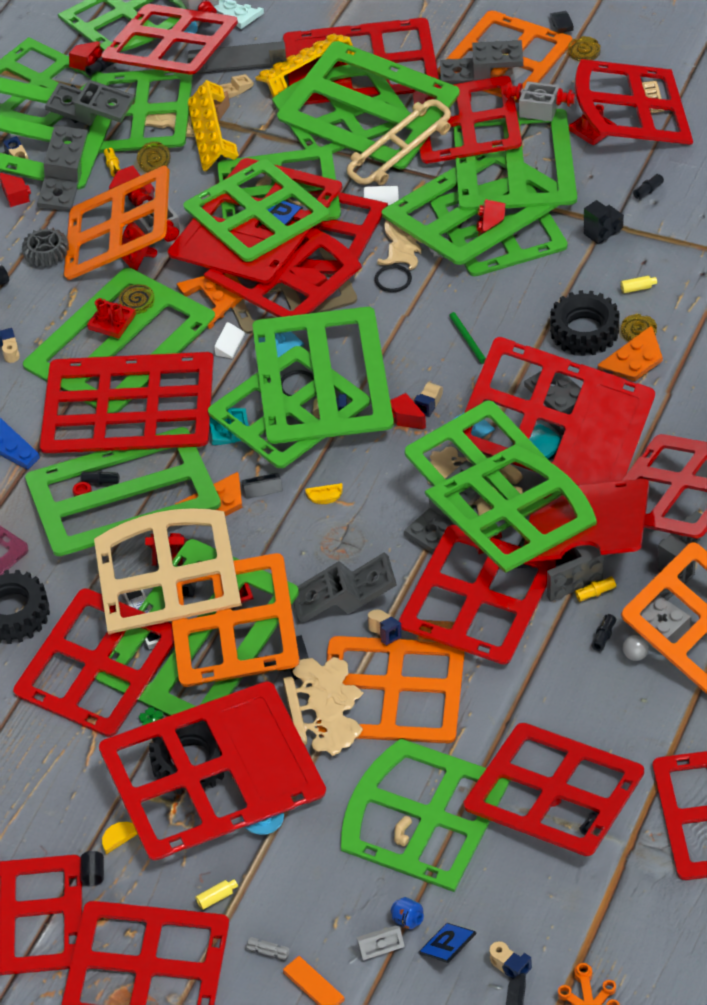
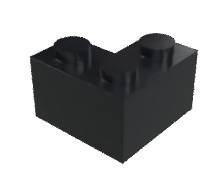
[584,200,624,244]

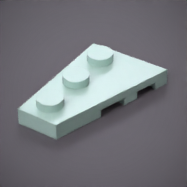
[214,0,264,29]

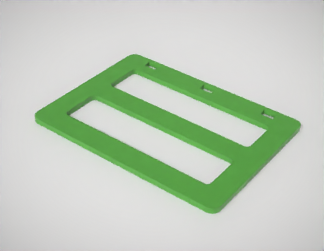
[277,41,460,169]
[0,77,114,189]
[454,109,577,210]
[382,146,559,265]
[23,268,215,413]
[252,307,394,444]
[25,427,221,556]
[96,539,299,716]

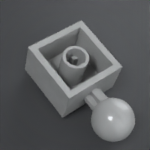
[623,595,691,661]

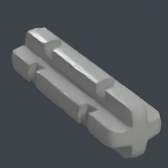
[247,937,290,960]

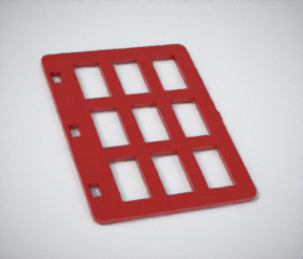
[40,352,214,453]

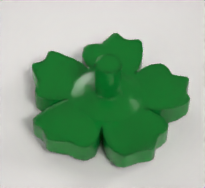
[139,707,164,726]

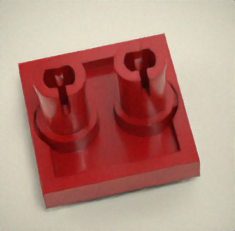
[569,104,617,146]
[121,222,157,270]
[87,298,136,339]
[145,533,189,566]

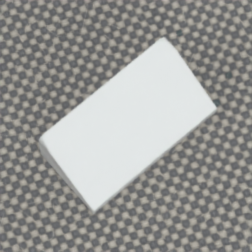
[364,186,399,206]
[214,322,245,359]

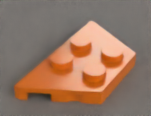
[598,326,663,381]
[175,472,242,516]

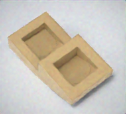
[219,74,254,98]

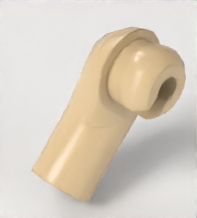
[394,816,412,846]

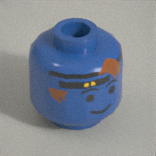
[391,897,424,929]

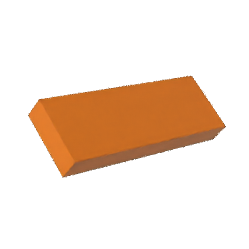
[283,956,345,1005]

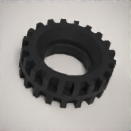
[550,290,620,356]
[0,570,50,644]
[149,721,224,794]

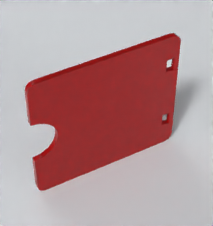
[524,479,649,562]

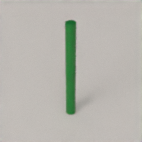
[449,312,486,364]

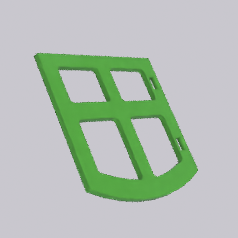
[58,0,187,52]
[0,37,103,127]
[272,65,409,161]
[425,445,597,573]
[341,739,511,892]

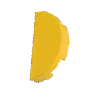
[305,483,343,504]
[102,822,138,854]

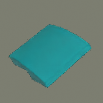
[209,408,249,445]
[512,424,562,459]

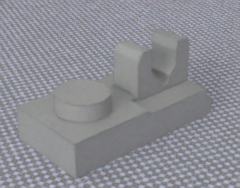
[356,925,405,960]

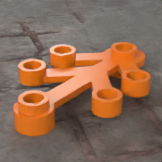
[558,963,620,1005]

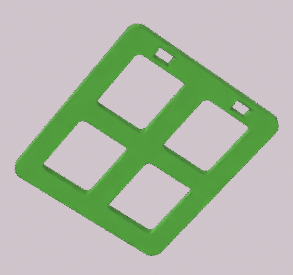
[89,69,193,153]
[218,147,341,228]
[183,159,330,262]
[431,177,567,276]
[208,346,370,468]
[404,401,563,539]

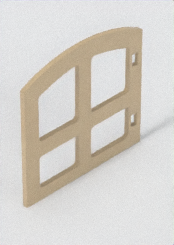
[94,508,242,634]

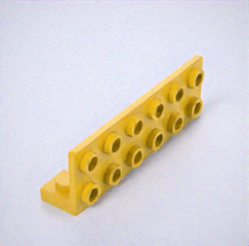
[255,34,355,98]
[188,80,239,171]

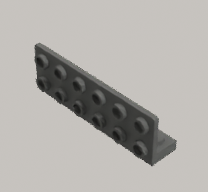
[187,41,286,73]

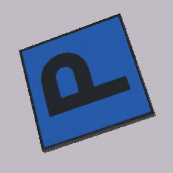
[268,200,303,226]
[419,923,477,963]

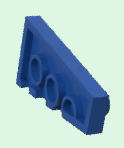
[0,418,40,470]

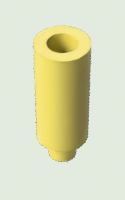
[620,275,657,294]
[195,879,238,910]

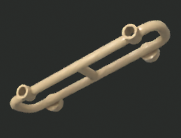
[347,99,451,186]

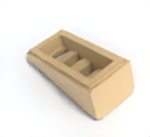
[642,81,664,113]

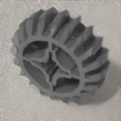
[22,227,69,268]

